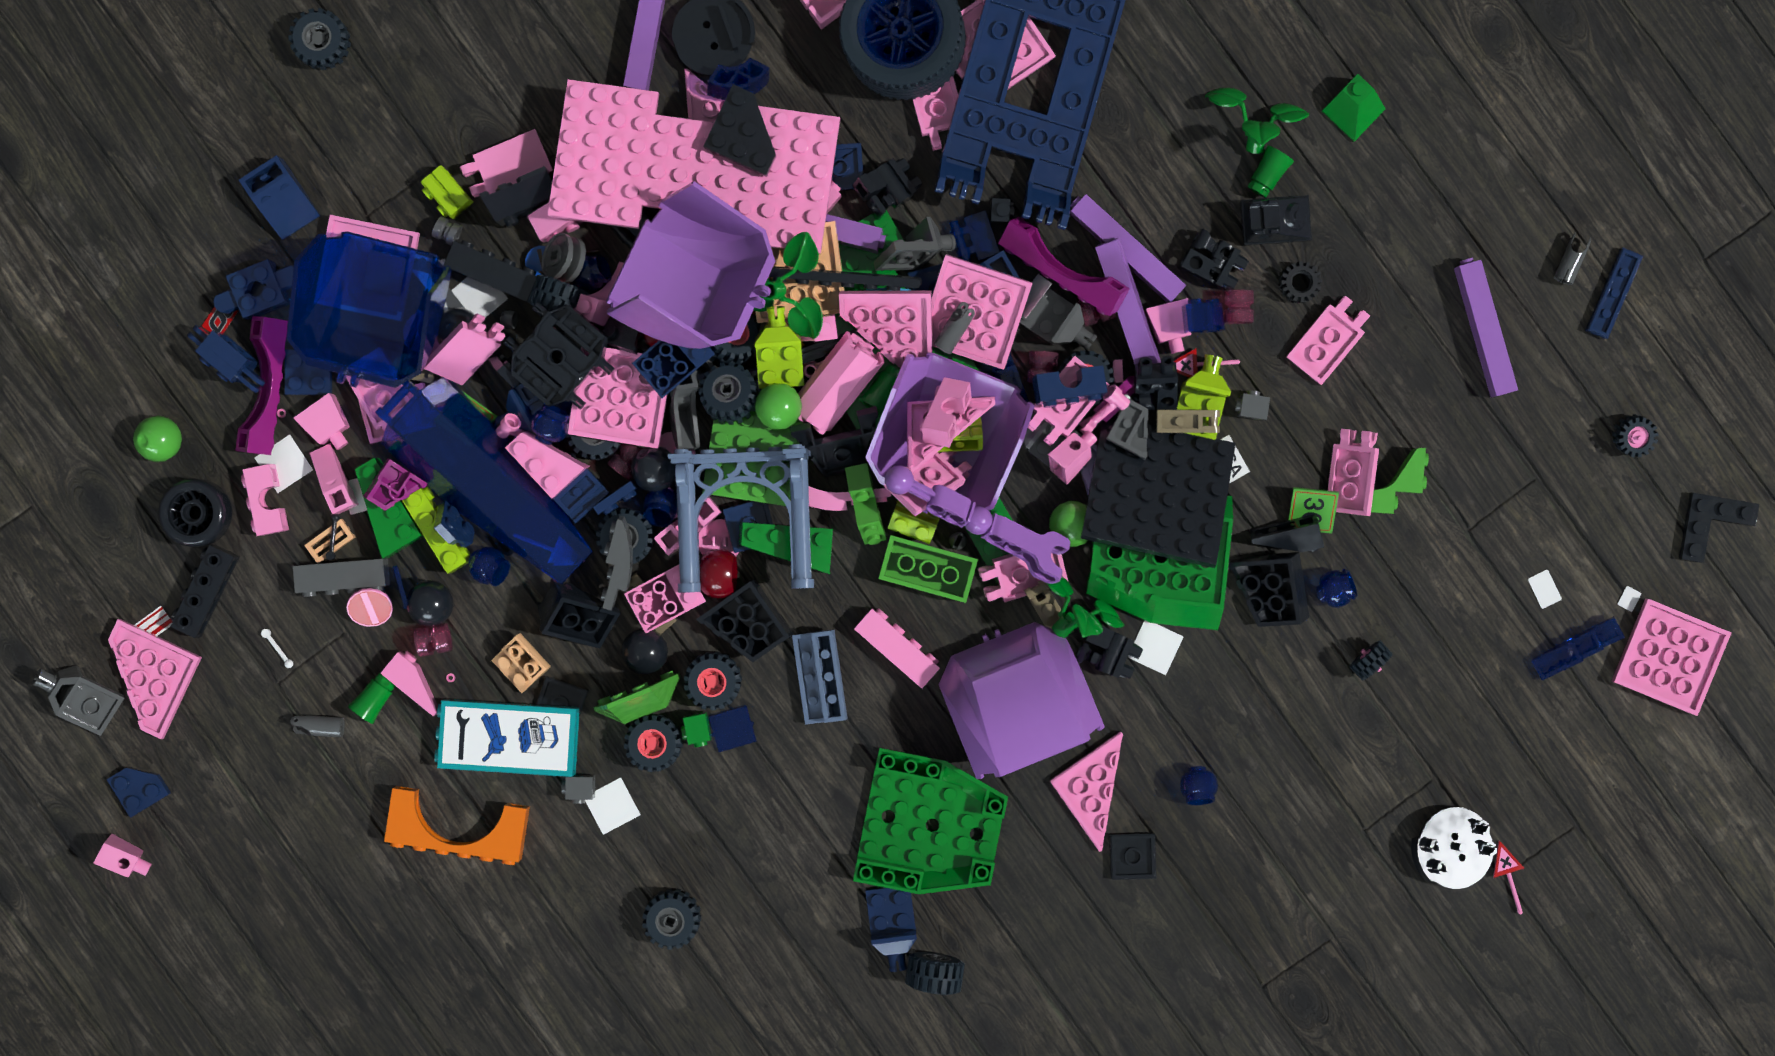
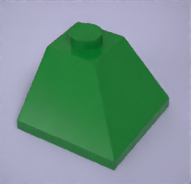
[1322,74,1386,142]

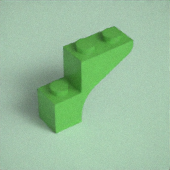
[1371,448,1429,514]
[845,463,887,545]

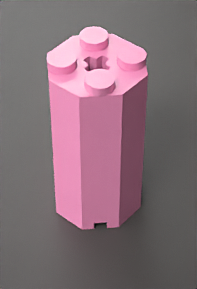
[798,331,885,434]

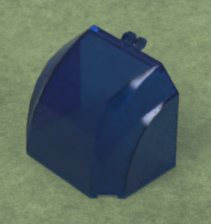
[286,231,452,388]

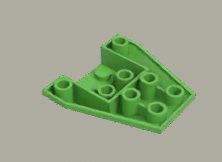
[593,670,681,724]

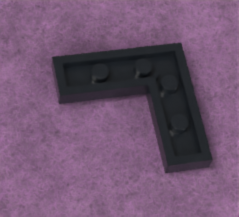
[1679,493,1760,563]

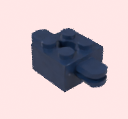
[214,259,303,320]
[187,325,266,393]

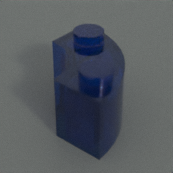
[707,58,770,100]
[1182,299,1225,334]

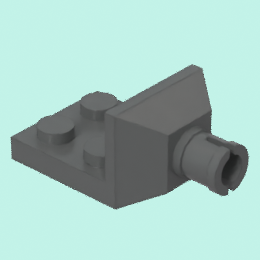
[873,217,956,271]
[1019,288,1097,351]
[1022,412,1082,468]
[32,665,124,736]

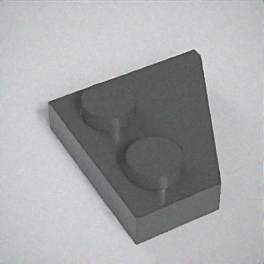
[1106,398,1148,460]

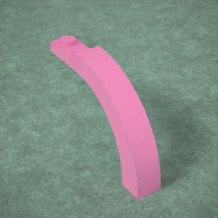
[809,486,891,511]

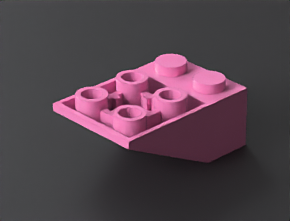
[624,565,706,633]

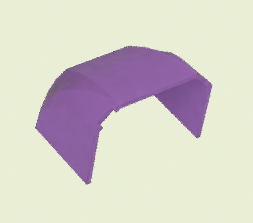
[606,181,775,349]
[865,352,1035,514]
[939,622,1105,779]

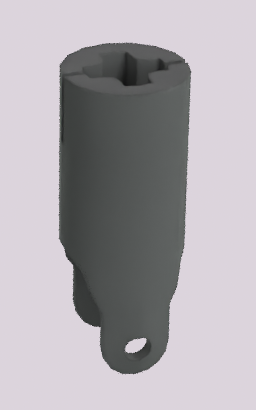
[1553,232,1591,285]
[934,302,975,354]
[290,716,345,737]

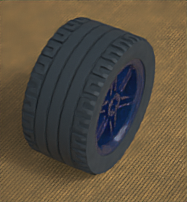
[839,0,966,100]

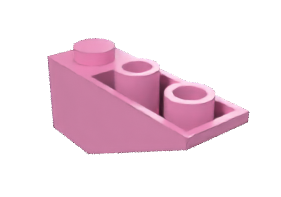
[310,443,359,514]

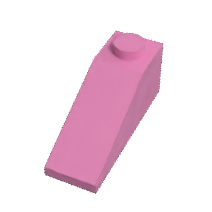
[381,651,438,716]

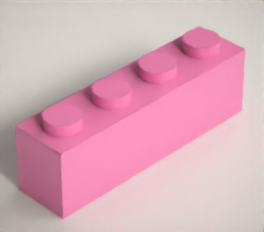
[854,608,940,688]

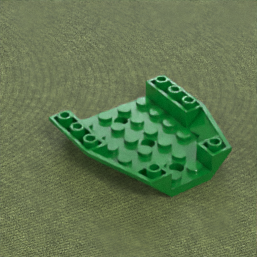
[1086,496,1233,630]
[853,748,1008,894]

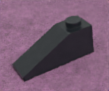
[1250,514,1324,552]

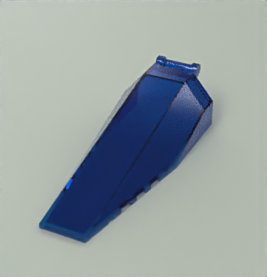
[375,377,593,584]

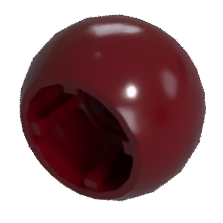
[699,549,738,598]

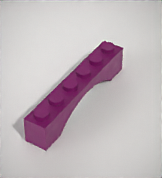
[998,217,1130,316]
[235,316,288,455]

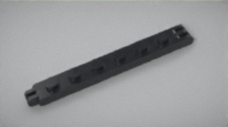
[769,266,922,291]

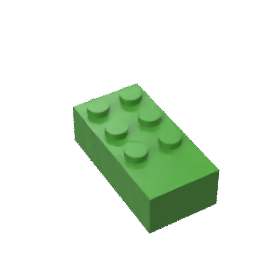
[879,535,978,603]

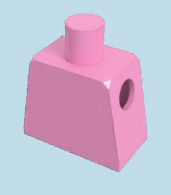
[1144,298,1191,354]
[294,393,350,450]
[1048,431,1097,484]
[94,834,152,877]

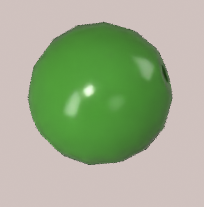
[755,383,802,429]
[133,415,182,462]
[1049,501,1088,547]

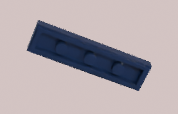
[1585,247,1643,339]

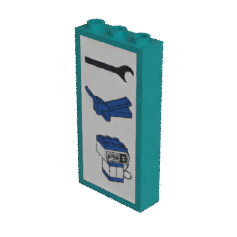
[434,699,580,777]

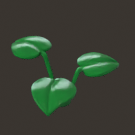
[1205,88,1309,154]
[754,232,823,339]
[1046,576,1125,638]

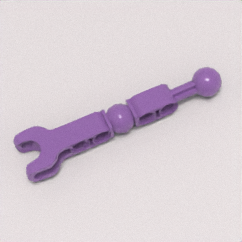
[885,465,1070,584]

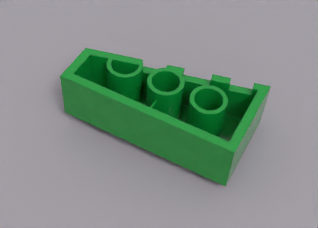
[355,458,424,559]
[738,522,833,574]

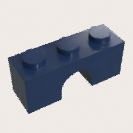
[1032,365,1108,408]

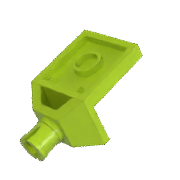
[755,306,804,389]
[1177,354,1231,440]

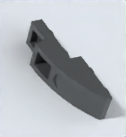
[601,515,633,610]

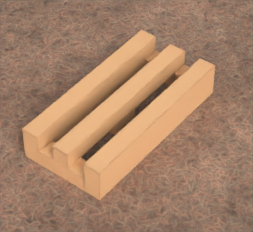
[304,519,356,564]

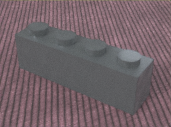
[293,558,390,597]

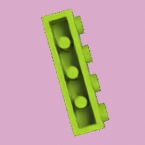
[402,486,471,574]

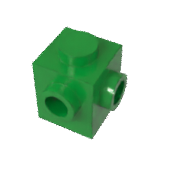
[681,712,712,747]

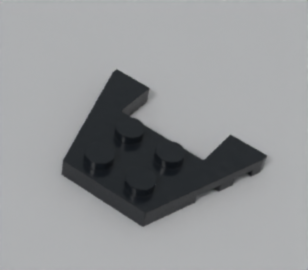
[790,406,878,477]

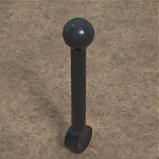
[326,514,340,560]

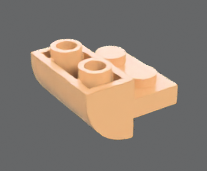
[491,633,551,693]

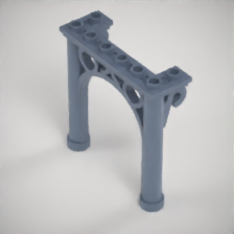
[668,444,814,593]

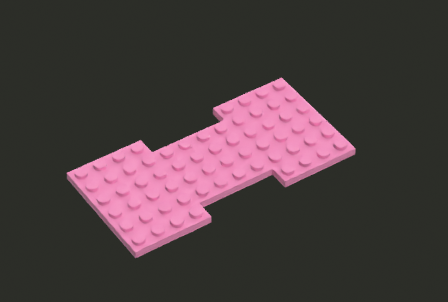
[548,79,840,254]

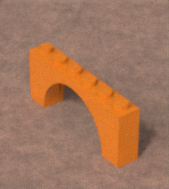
[384,786,530,865]

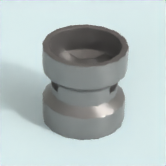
[432,216,462,246]

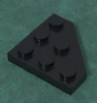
[703,84,776,177]

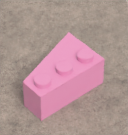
[528,202,584,243]
[505,431,590,499]

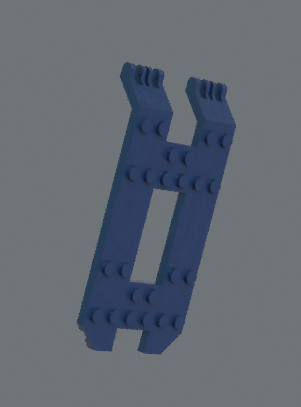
[934,0,1125,230]

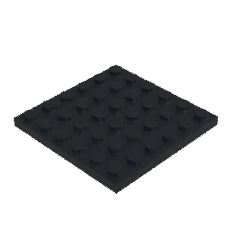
[1080,416,1236,568]

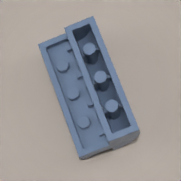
[792,629,848,725]

